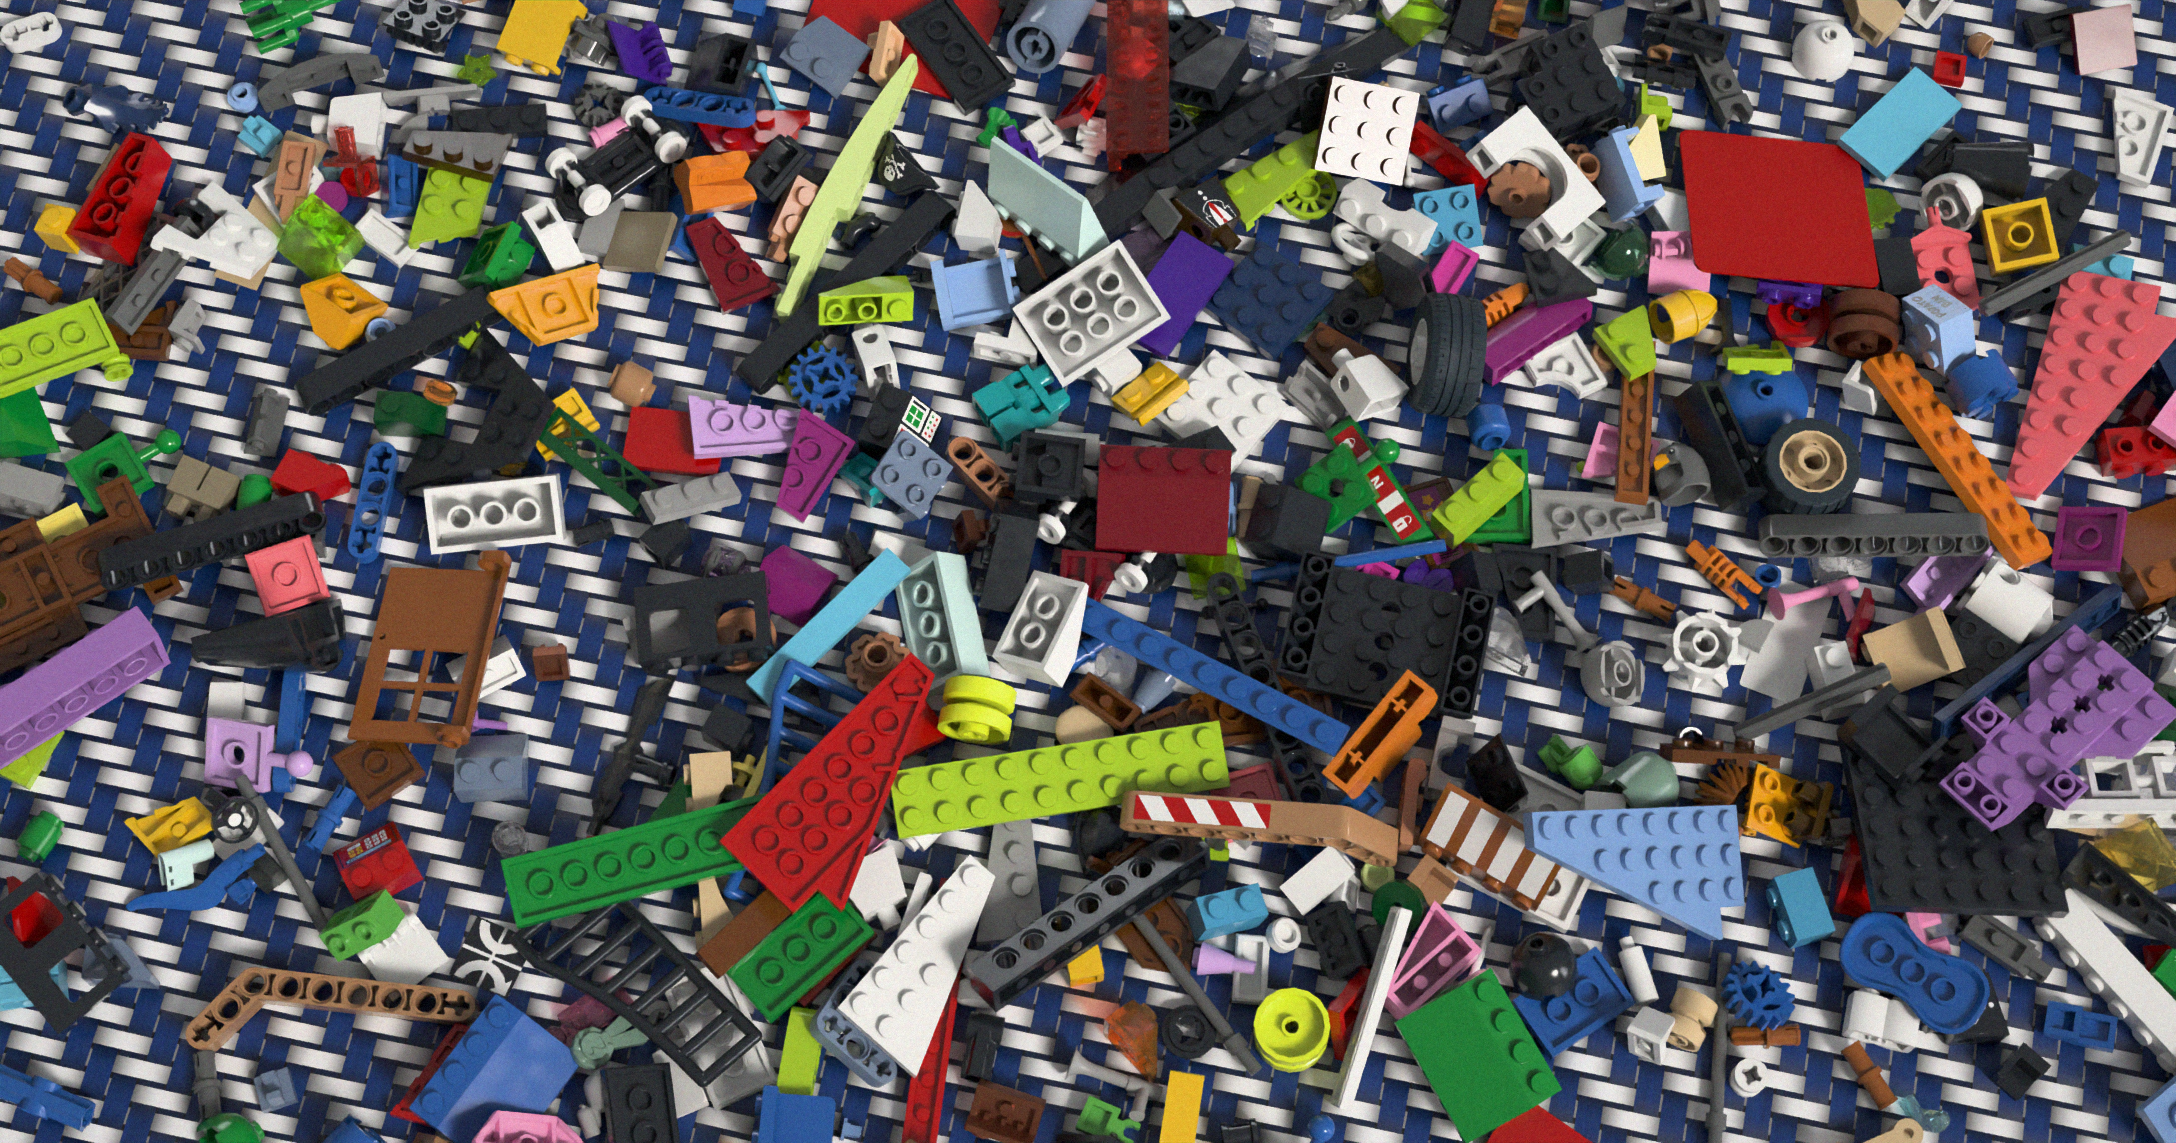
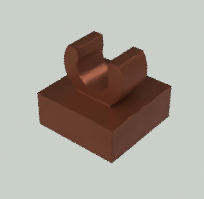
[951,510,989,554]
[532,643,571,682]

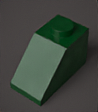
[373,391,448,438]

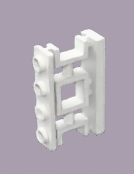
[2043,740,2176,828]

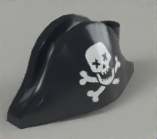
[876,131,940,196]

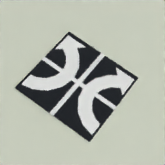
[449,916,536,999]

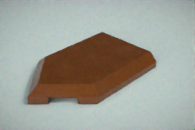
[1115,895,1194,973]

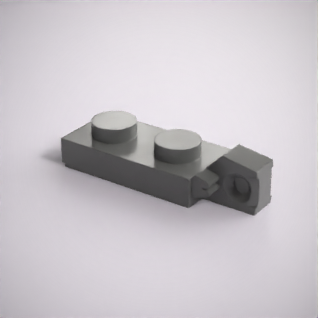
[1957,915,2053,984]

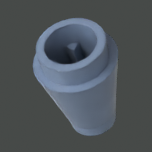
[1131,668,1177,716]

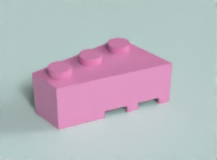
[1384,900,1482,1020]

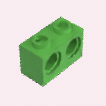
[318,888,405,962]

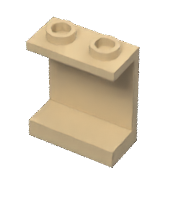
[1860,606,1966,693]

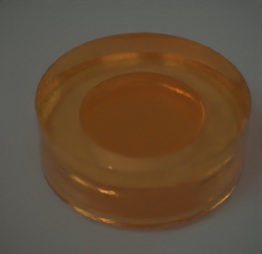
[423,379,458,406]

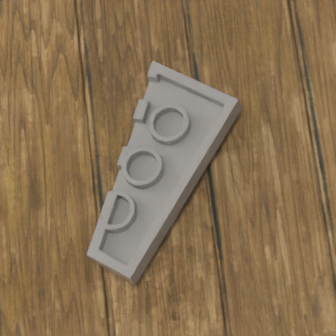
[1529,489,1662,549]
[976,819,1042,946]

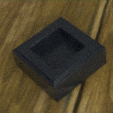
[65,411,114,451]

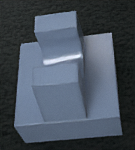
[253,1067,299,1113]

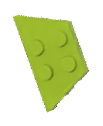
[408,167,492,249]

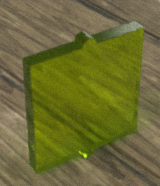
[1376,0,1449,47]
[1184,537,1247,600]

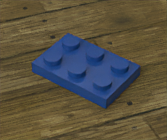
[1511,947,1636,1060]

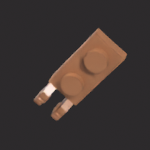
[1396,757,1427,855]

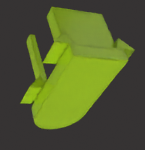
[1202,837,1230,861]

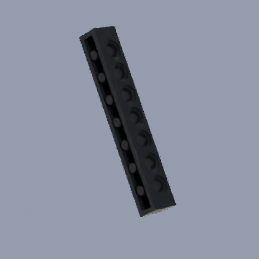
[968,835,1211,1012]

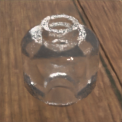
[1094,645,1137,692]

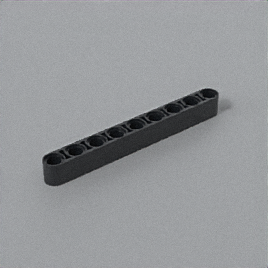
[736,189,957,395]
[1206,572,1332,848]

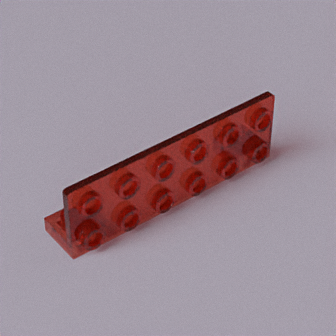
[1106,0,1169,172]

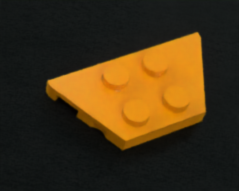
[486,263,600,347]

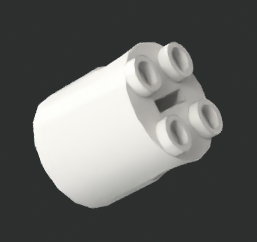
[1955,555,2054,644]

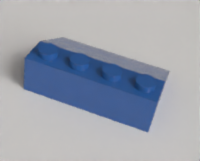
[409,994,579,1143]

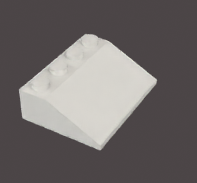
[1012,239,1171,388]

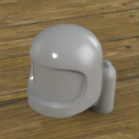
[577,1069,605,1139]

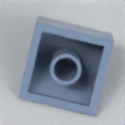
[779,15,872,100]
[454,734,529,803]

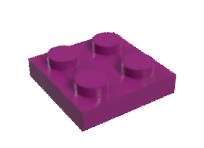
[2051,506,2128,572]

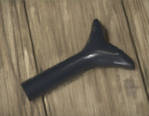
[1708,298,1740,357]

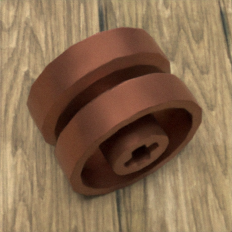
[1827,289,1901,360]

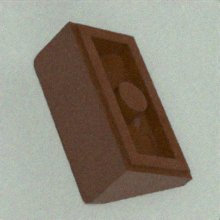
[1069,671,1142,734]

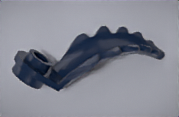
[63,83,169,135]

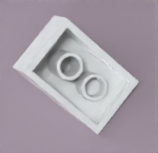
[992,570,1089,688]

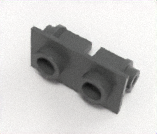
[244,388,290,458]

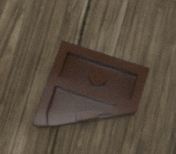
[107,300,179,361]

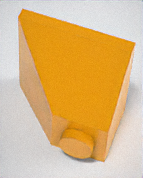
[300,272,389,350]

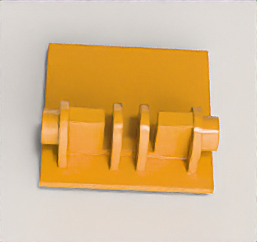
[1741,763,1802,849]

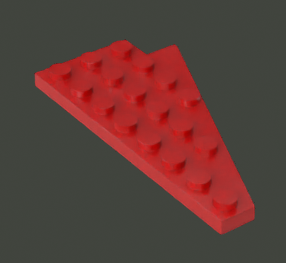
[719,652,935,915]

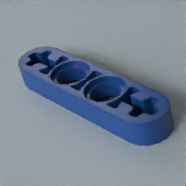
[643,86,757,128]
[347,442,399,564]
[272,671,307,793]

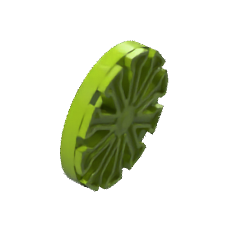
[1280,170,1337,221]

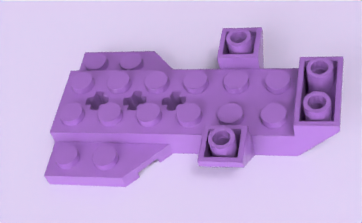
[1939,624,2176,832]

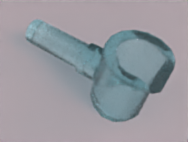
[318,155,365,181]

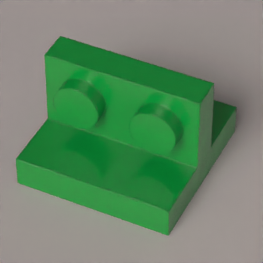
[457,221,536,291]

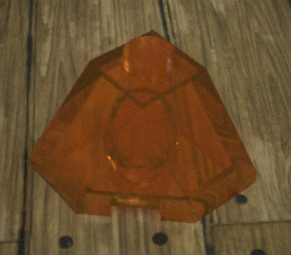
[1103,999,1158,1083]

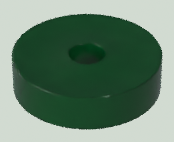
[1371,879,1427,934]

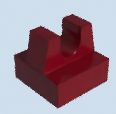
[2116,390,2160,428]

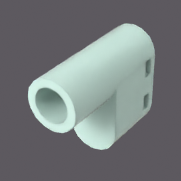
[158,839,215,892]

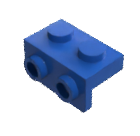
[1419,74,1494,134]

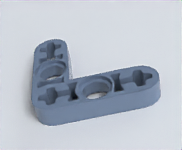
[810,959,897,1088]

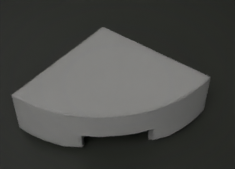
[396,114,429,148]
[1737,619,1774,654]

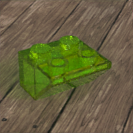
[276,192,367,281]

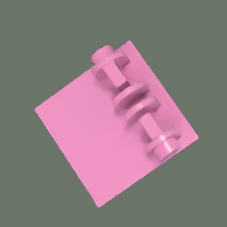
[1647,231,1711,293]

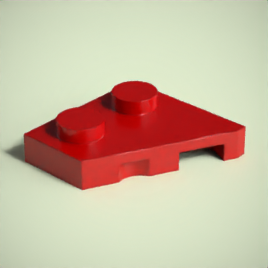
[1053,73,1111,130]
[1327,967,1371,1061]

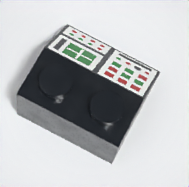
[858,383,943,460]

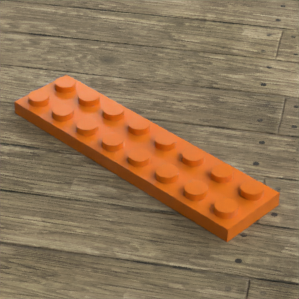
[1861,350,2053,571]

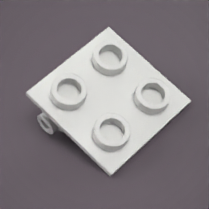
[357,907,450,1002]

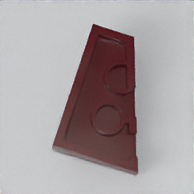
[685,216,782,315]

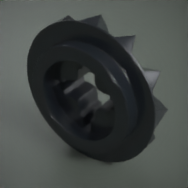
[1161,1005,1217,1061]

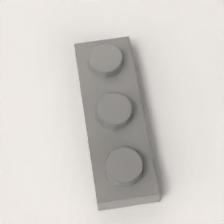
[639,471,742,525]

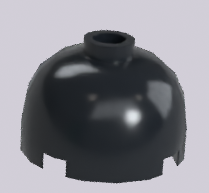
[1509,931,1578,1001]

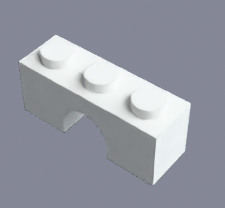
[1333,177,1438,256]

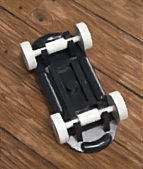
[545,95,691,221]
[1035,467,1178,595]

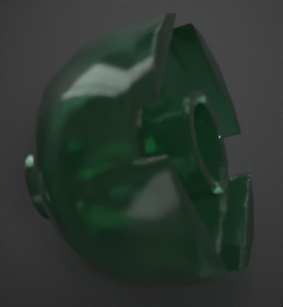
[1588,219,1650,282]

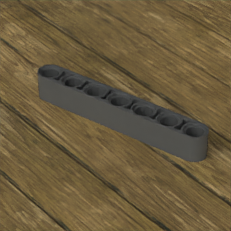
[1758,513,1990,558]

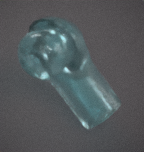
[1898,1094,1950,1133]

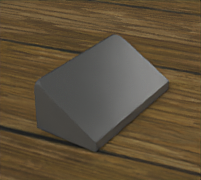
[1585,5,1628,49]

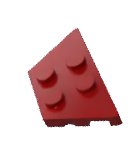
[692,110,811,161]

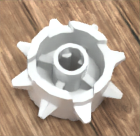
[1657,608,1747,691]

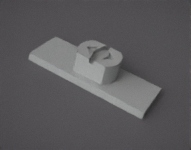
[383,84,482,117]

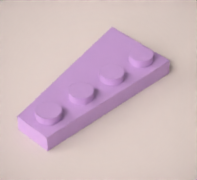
[687,395,820,459]

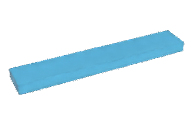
[746,547,911,707]

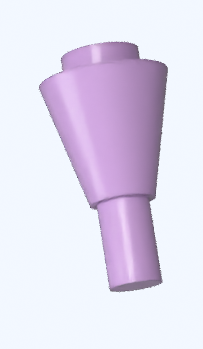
[1192,941,1256,975]

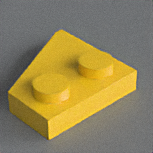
[124,796,212,862]

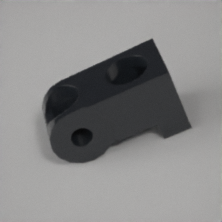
[1994,281,2060,324]

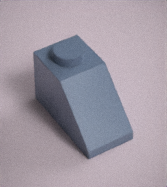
[81,933,160,989]

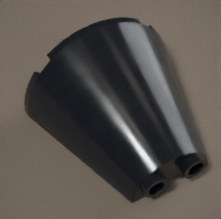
[190,598,346,673]

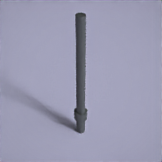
[234,775,333,956]
[1132,913,1262,1076]
[1705,953,1731,1143]

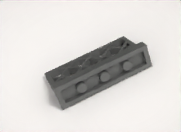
[77,210,204,336]

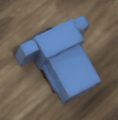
[839,1118,862,1141]

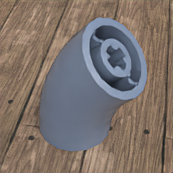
[1006,0,1097,73]

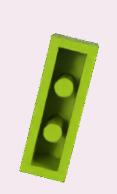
[1430,452,1525,550]

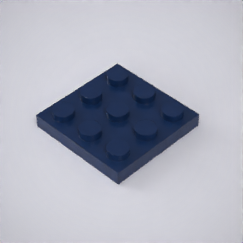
[1202,240,1334,362]

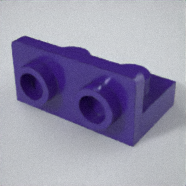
[1756,278,1823,309]

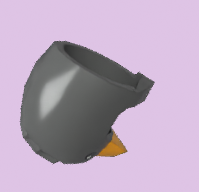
[1653,442,1711,507]

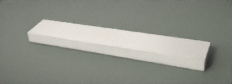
[1330,906,1413,1112]

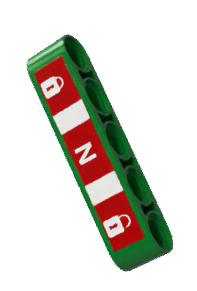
[1324,414,1437,558]

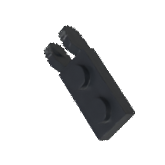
[1641,12,1732,61]

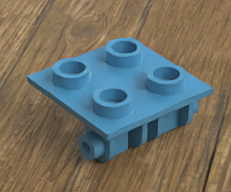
[1411,184,1484,256]

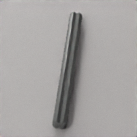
[1978,229,2132,317]

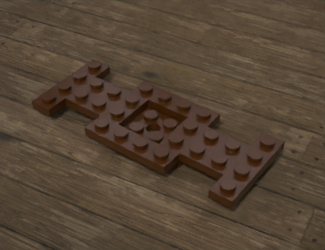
[0,474,184,677]

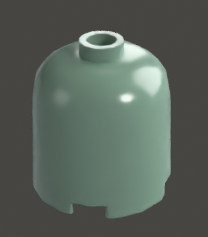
[1594,751,1680,808]

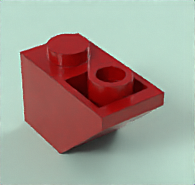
[270,449,352,501]

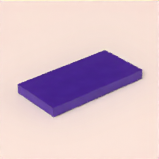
[1135,230,1235,361]

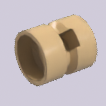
[1666,987,1718,1052]

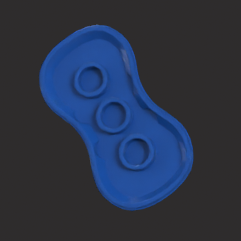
[1839,911,1990,1034]

